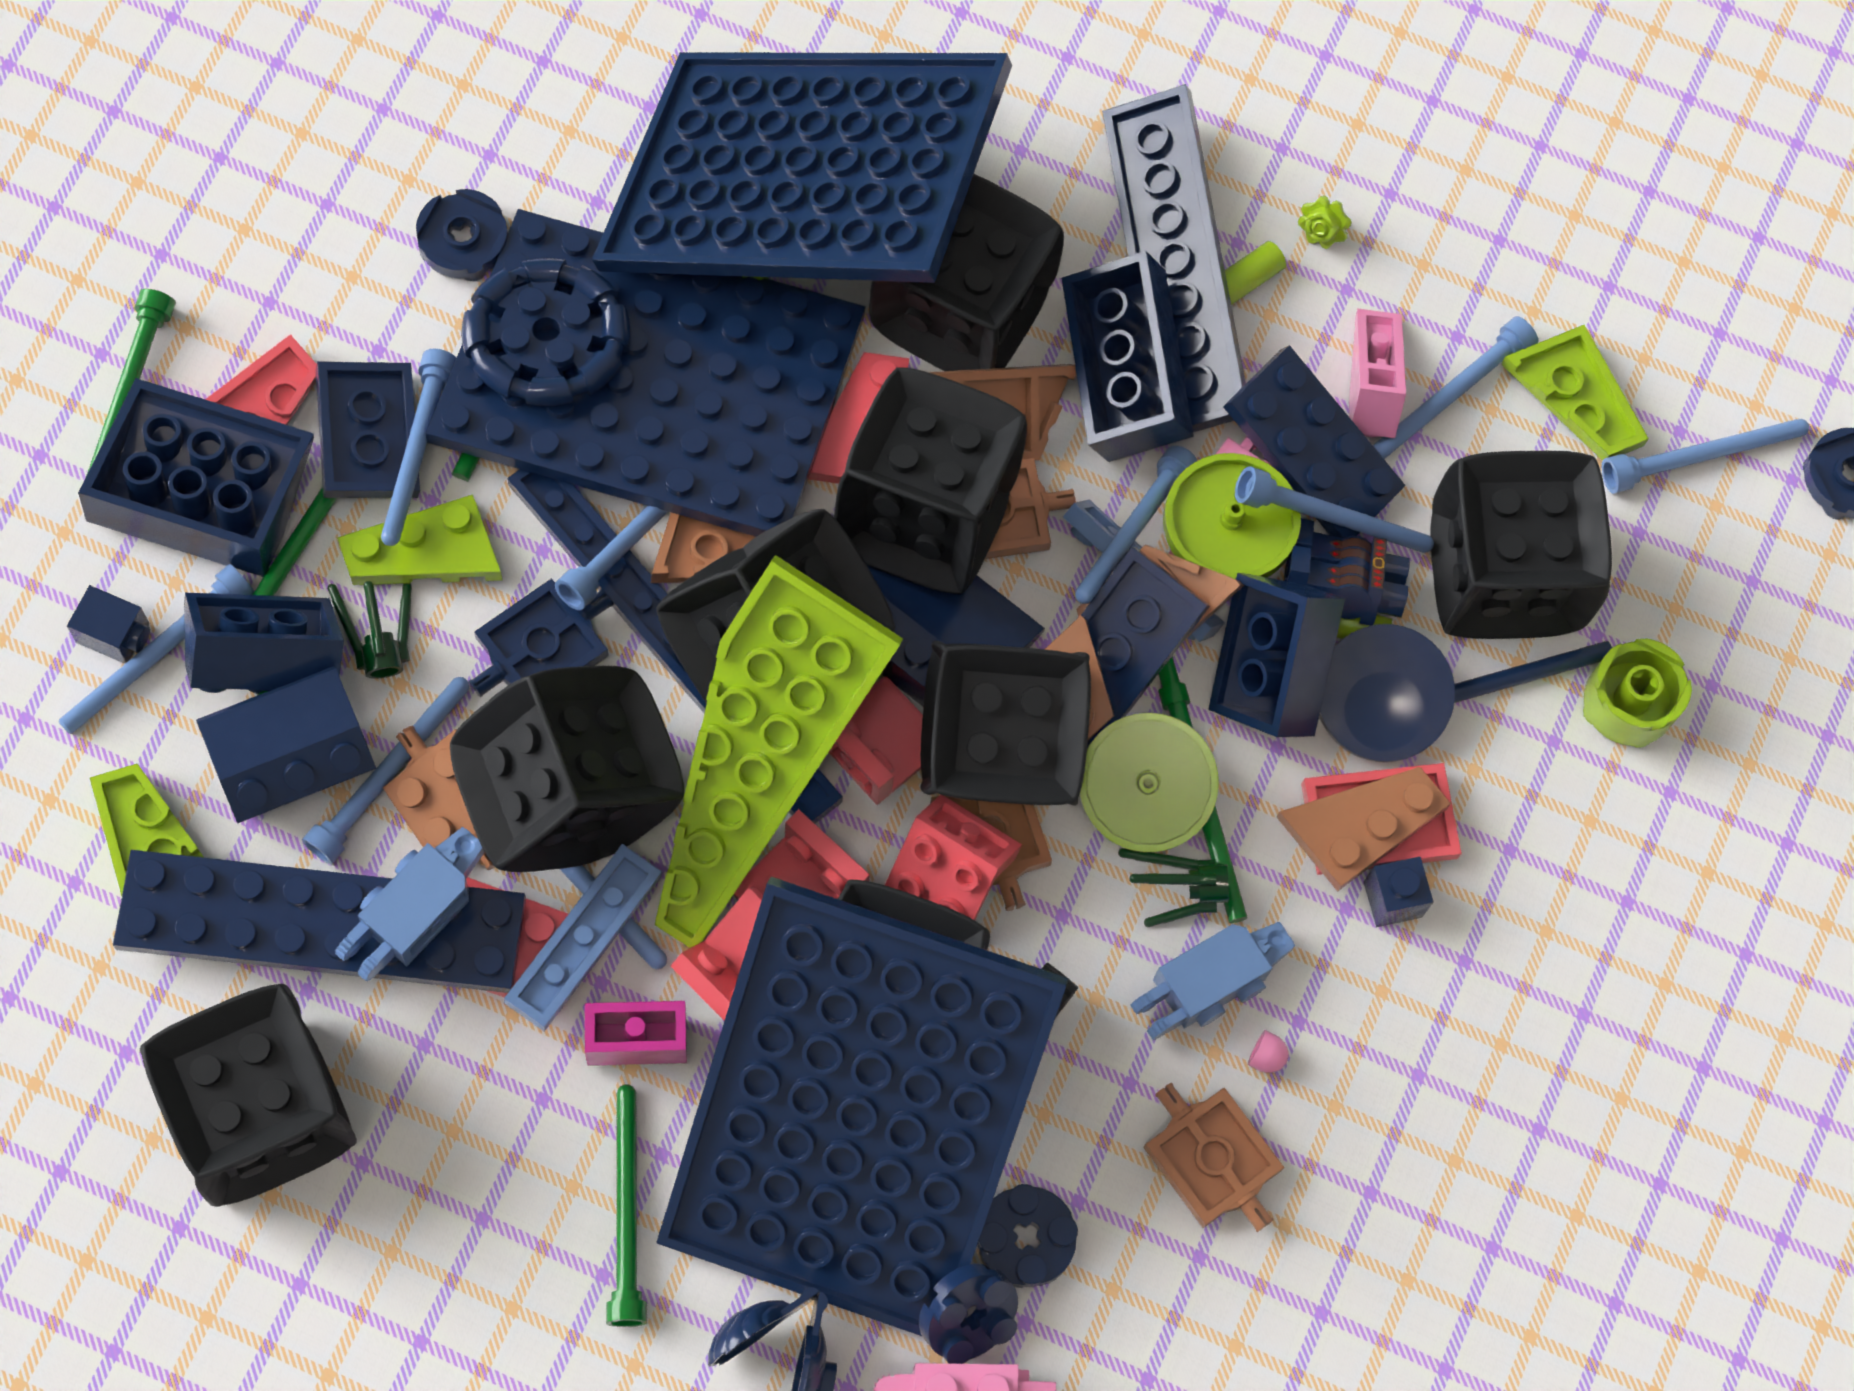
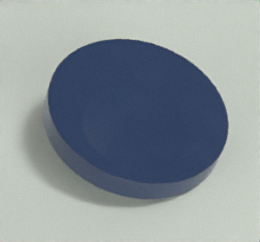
[1319,624,1455,762]

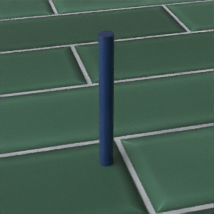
[1454,641,1612,703]

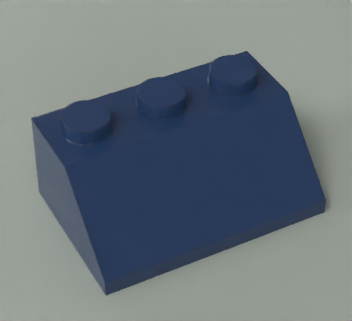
[1208,573,1345,737]
[184,592,344,694]
[196,666,377,824]

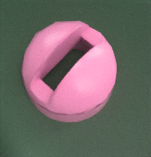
[1247,1030,1289,1073]

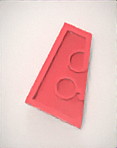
[205,334,317,425]
[808,352,909,484]

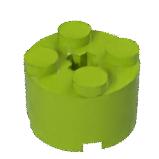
[1583,638,1692,748]

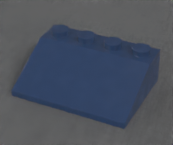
[78,378,314,577]
[867,565,1045,707]

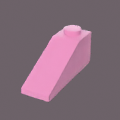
[1349,308,1406,438]

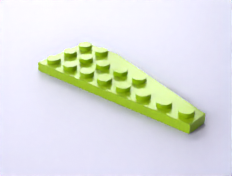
[654,555,903,948]

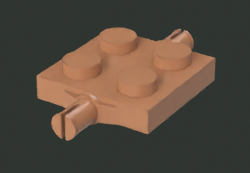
[985,458,1076,559]
[383,726,495,870]
[930,795,1052,911]
[1143,1082,1285,1232]

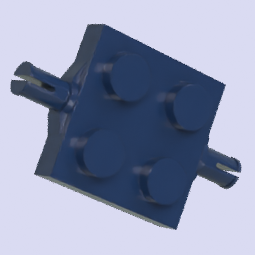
[469,578,613,697]

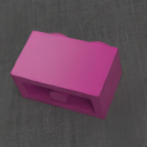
[585,1001,687,1066]

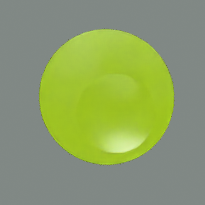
[1163,453,1301,579]
[1080,712,1219,852]

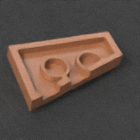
[651,513,755,583]
[1277,767,1451,892]

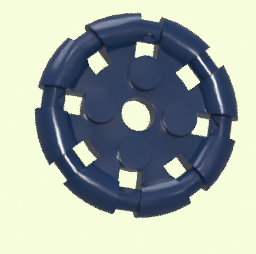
[461,258,631,406]

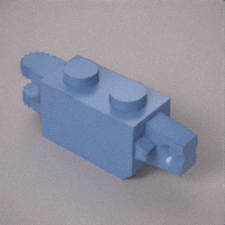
[335,827,485,982]
[1130,922,1295,1040]

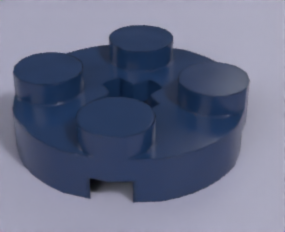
[416,189,508,281]
[1803,428,1854,520]
[978,1184,1078,1288]
[919,1263,1018,1364]

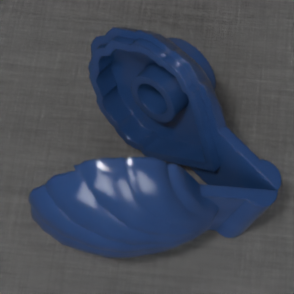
[708,1287,837,1391]

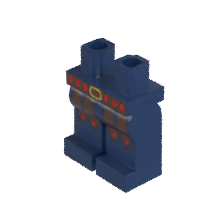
[1284,518,1410,626]

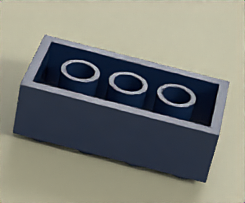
[1061,251,1194,462]

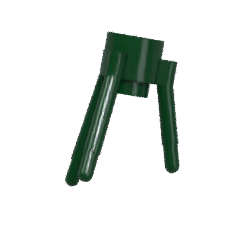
[327,581,412,679]
[1118,848,1229,927]

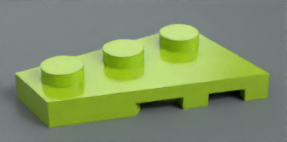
[1501,325,1649,461]
[337,494,503,585]
[90,763,204,896]

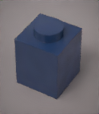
[67,585,150,664]
[1363,857,1434,927]

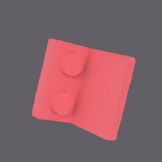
[828,677,923,805]
[885,794,1022,920]
[733,809,870,900]
[671,887,763,1021]

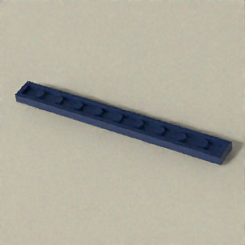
[507,469,843,824]

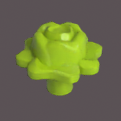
[1297,196,1352,249]

